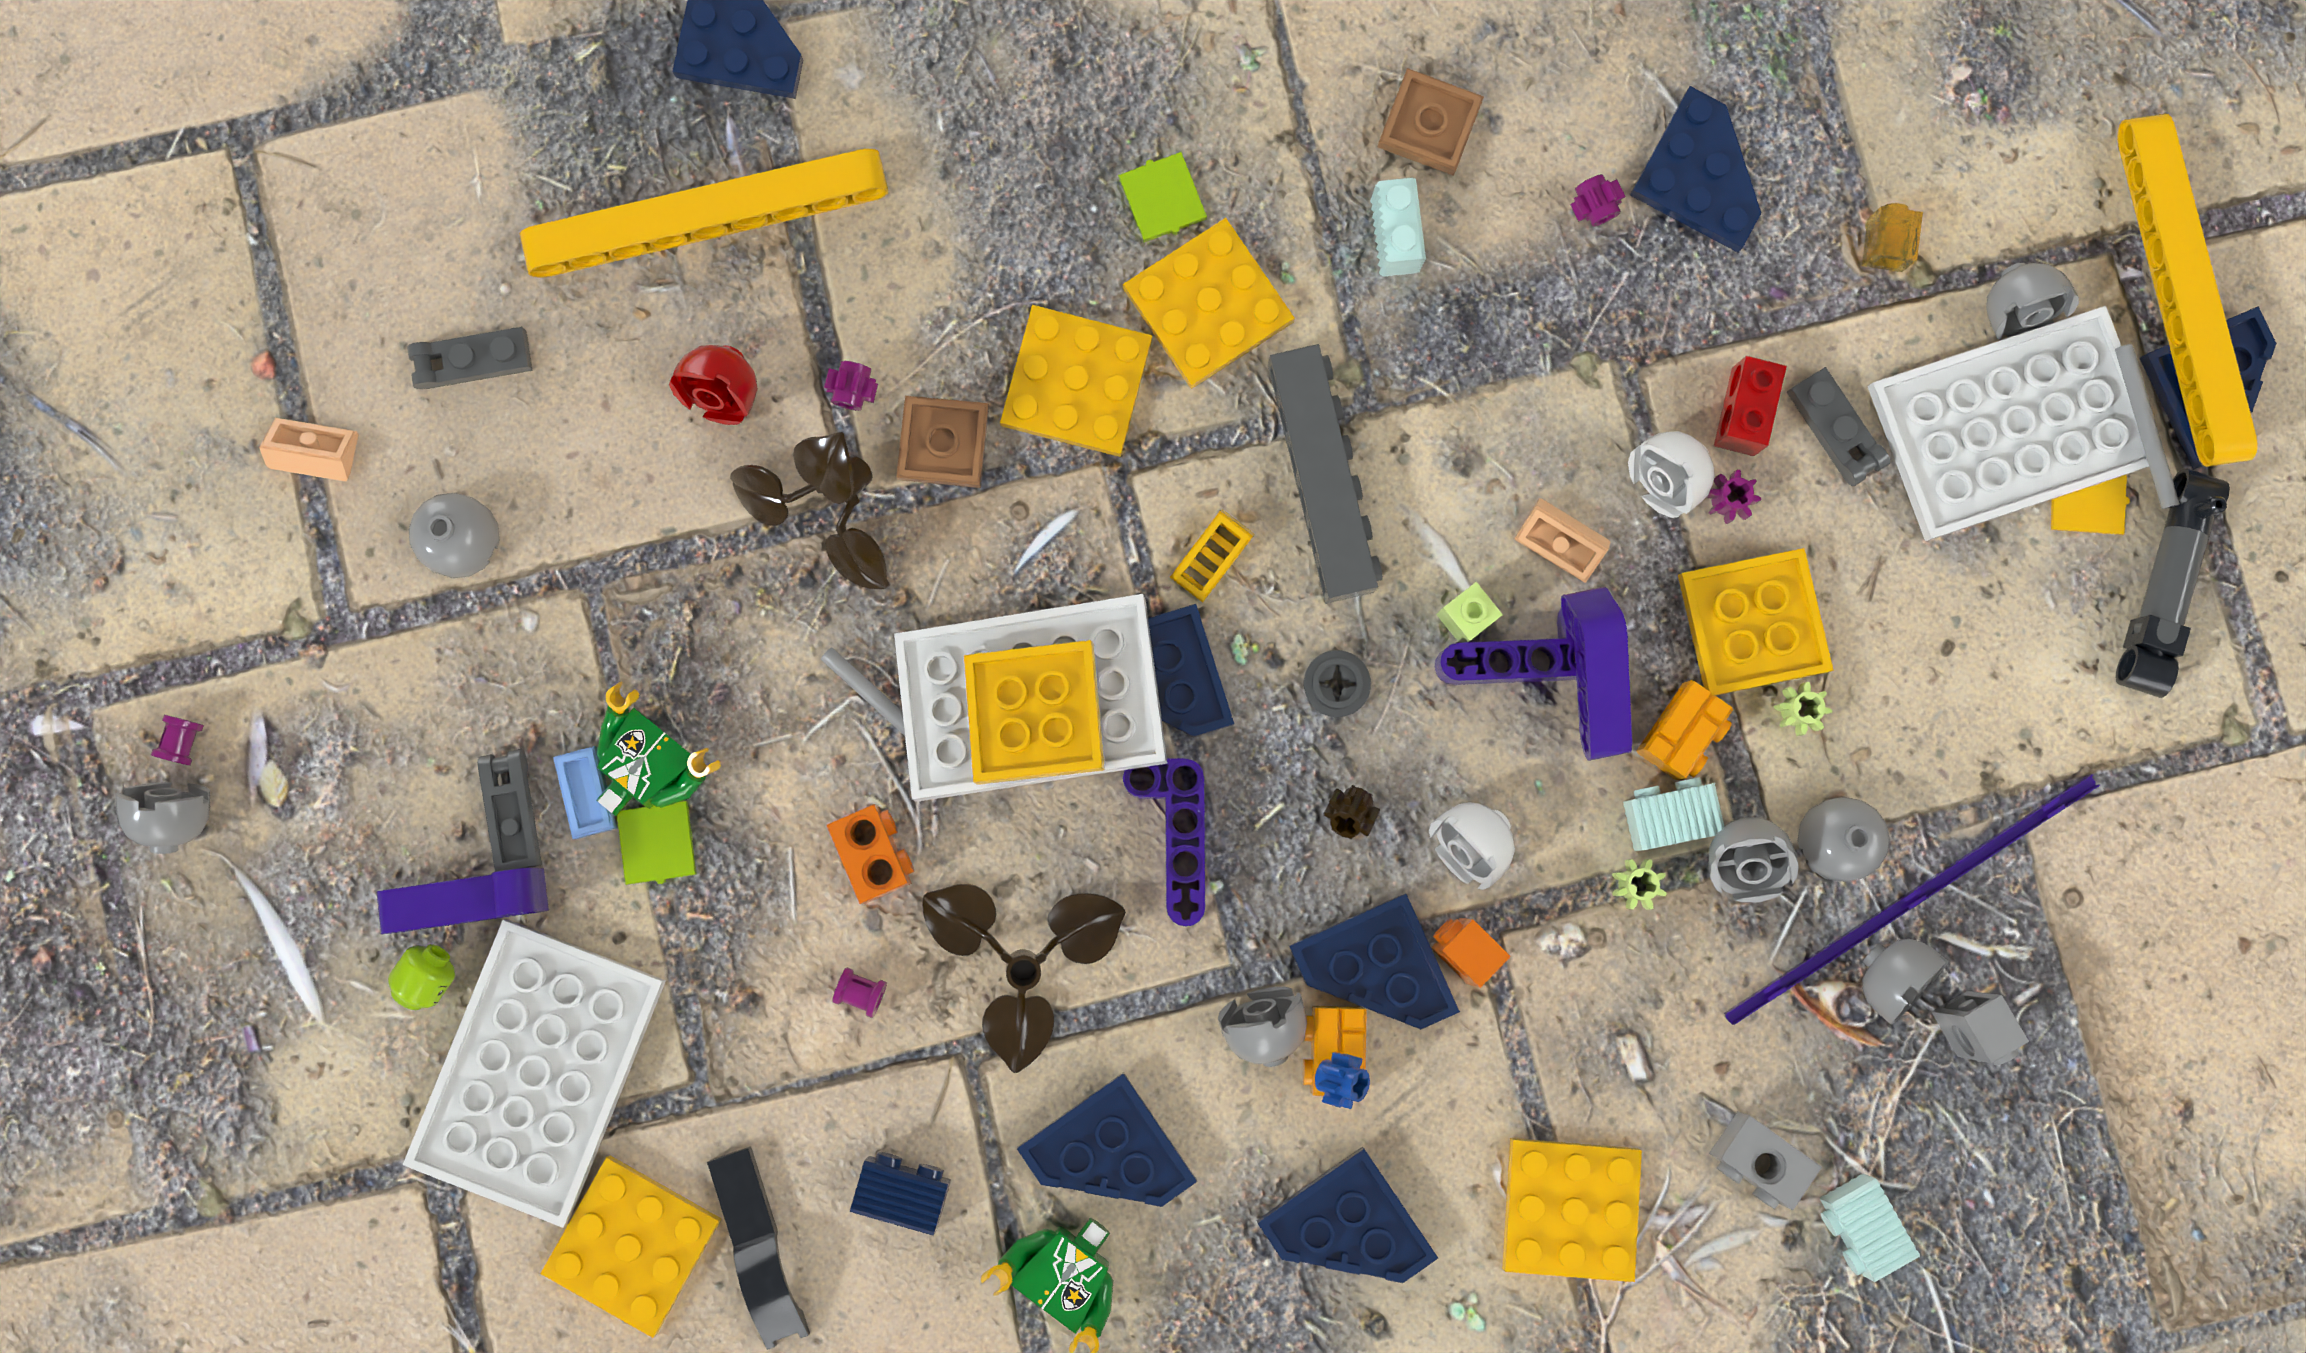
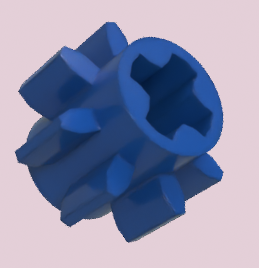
[1315,1052,1370,1109]

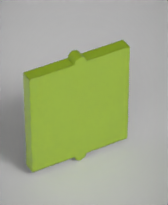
[1118,152,1207,243]
[617,801,697,885]

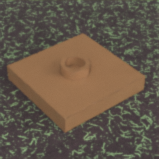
[1377,68,1484,176]
[896,396,989,488]

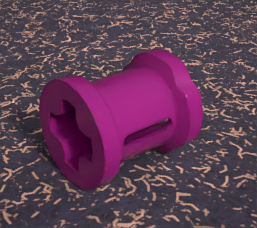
[151,714,204,766]
[832,967,887,1018]

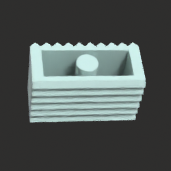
[1370,178,1426,277]
[1623,777,1724,851]
[1820,1174,1920,1282]

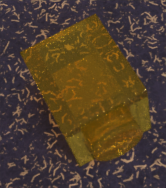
[1862,203,1923,272]

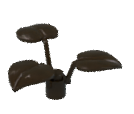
[730,432,890,589]
[922,884,1126,1073]

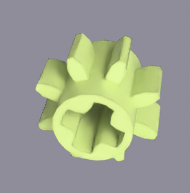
[1774,682,1832,736]
[1612,859,1667,910]

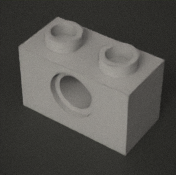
[1931,991,2029,1065]
[1709,1111,1822,1210]

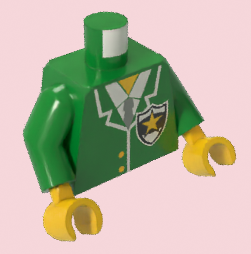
[596,682,721,816]
[981,1218,1114,1353]

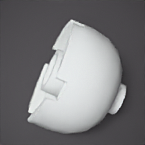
[1628,431,1715,518]
[1429,802,1515,890]

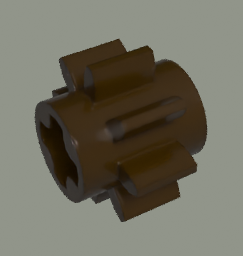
[1323,785,1380,839]

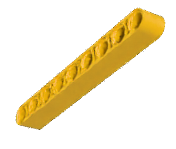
[2117,113,2258,467]
[519,149,889,278]

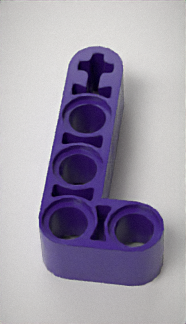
[1561,587,1632,761]
[1434,609,1576,685]
[1123,758,1205,927]
[376,868,549,935]

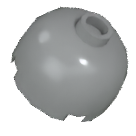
[1986,263,2079,340]
[408,493,500,578]
[115,782,210,854]
[1797,797,1890,882]
[1708,817,1799,902]
[1862,939,1949,1025]
[1218,987,1307,1067]

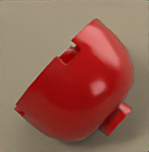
[669,345,758,425]

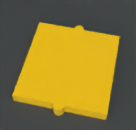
[2051,474,2130,535]

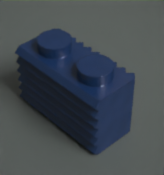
[850,1152,951,1236]

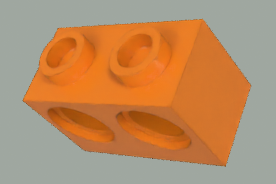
[827,804,915,904]
[1431,918,1511,988]

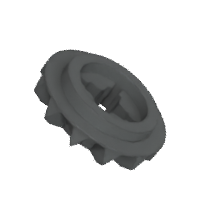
[1303,650,1371,718]

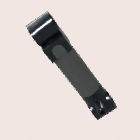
[2116,468,2230,698]

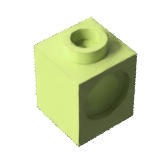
[1436,582,1503,643]

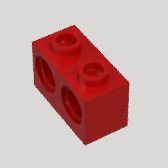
[1714,356,1787,456]

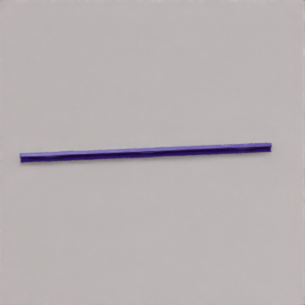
[1724,774,2100,1025]

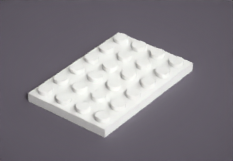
[1867,306,2149,541]
[894,594,1167,802]
[403,920,666,1228]

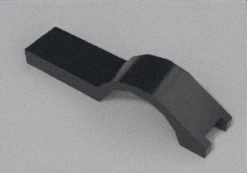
[707,1146,810,1350]

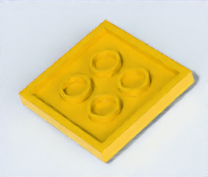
[1123,218,1295,389]
[1000,305,1152,457]
[1678,548,1834,696]
[964,640,1105,785]
[1502,1138,1642,1282]
[540,1155,722,1338]

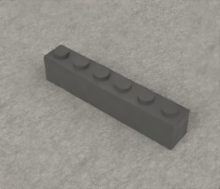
[1268,344,1383,604]

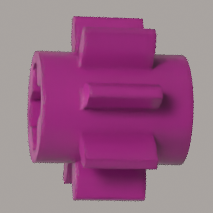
[1570,174,1626,227]
[824,361,878,411]
[1707,469,1761,524]

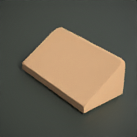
[259,418,358,481]
[1514,498,1610,583]

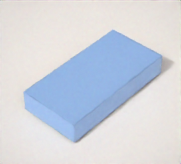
[553,746,618,839]

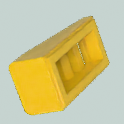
[1170,509,1255,603]

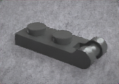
[407,327,533,389]
[1787,367,1890,486]
[477,748,542,872]

